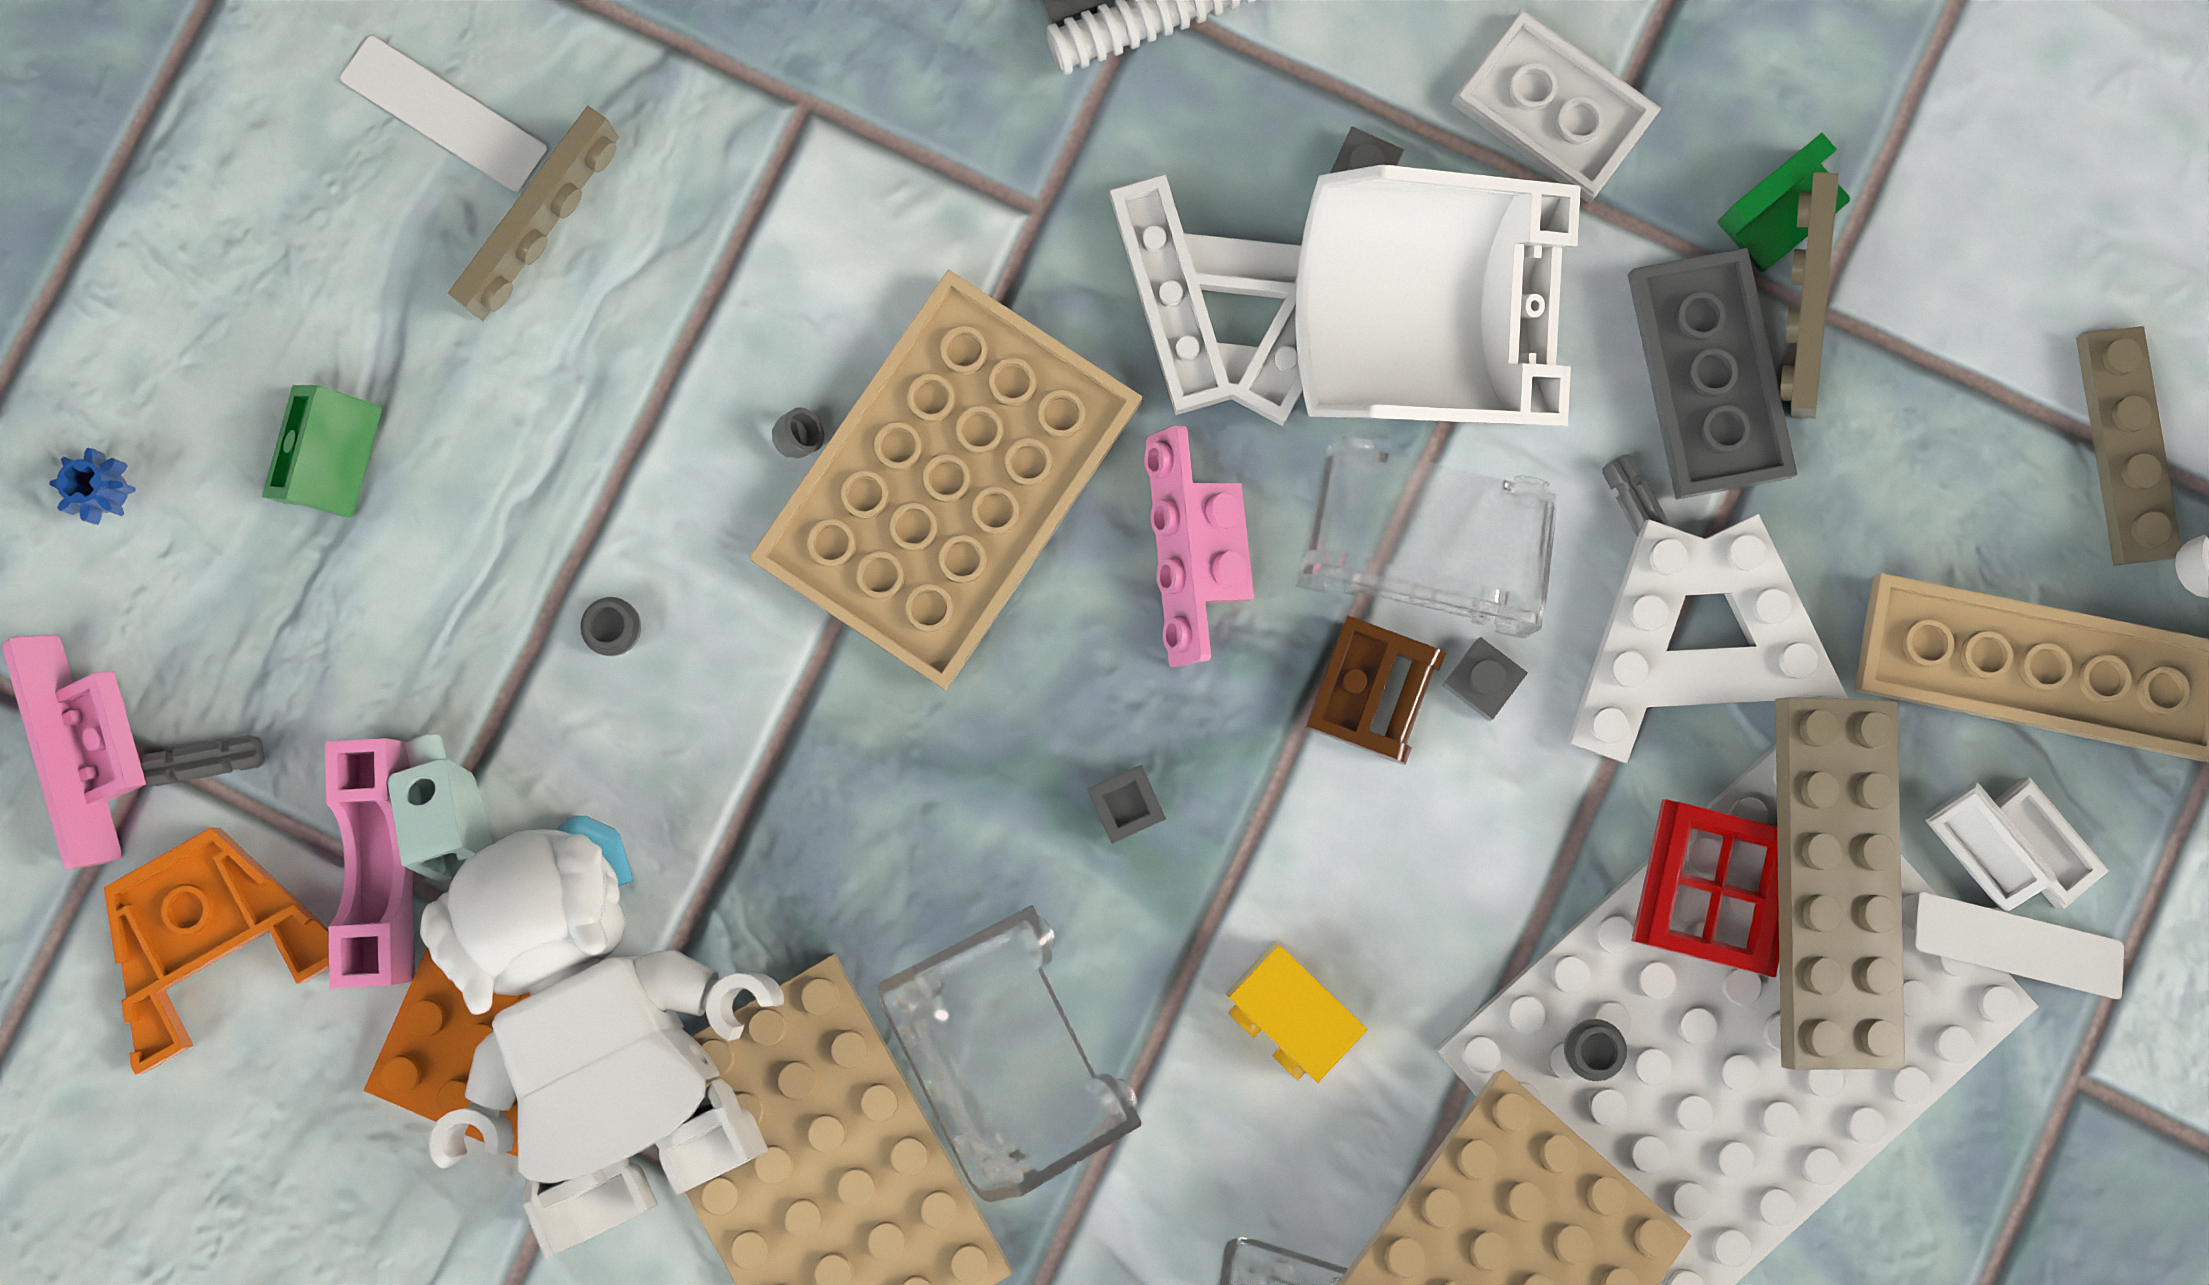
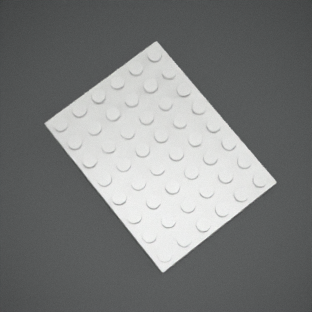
[1435,744,2039,1285]

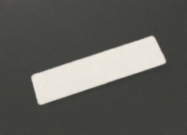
[340,35,547,192]
[1915,892,2124,999]

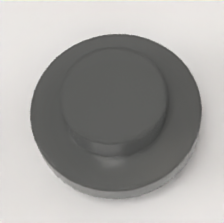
[580,597,641,656]
[1564,1019,1627,1081]

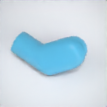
[556,816,634,887]

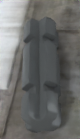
[1602,454,1669,538]
[140,735,265,786]

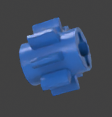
[49,448,136,525]

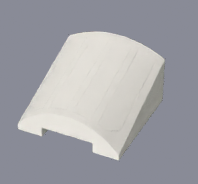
[1296,165,1581,426]

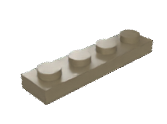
[447,105,620,321]
[1780,173,1839,419]
[2076,326,2181,566]

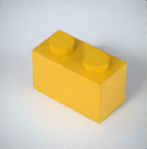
[1226,942,1368,1083]

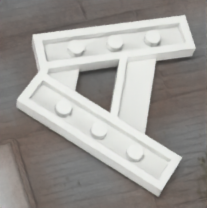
[1110,174,1303,427]
[1566,514,1848,763]

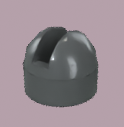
[772,407,824,458]

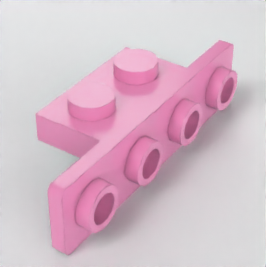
[1145,426,1254,667]
[2,635,146,870]

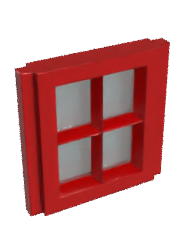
[1631,799,1779,978]

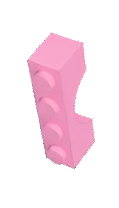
[325,738,415,989]

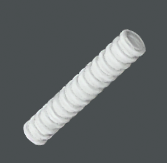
[1046,0,1256,75]

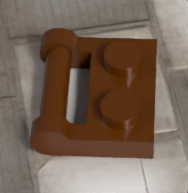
[1305,615,1446,765]

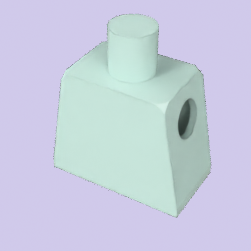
[388,735,494,884]

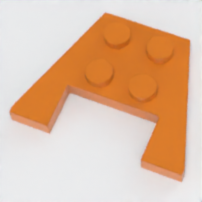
[104,827,329,1075]

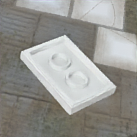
[1451,8,1662,204]

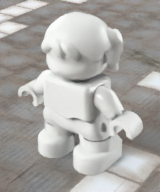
[420,829,784,1259]

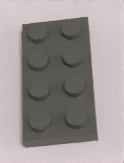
[1628,248,1798,500]

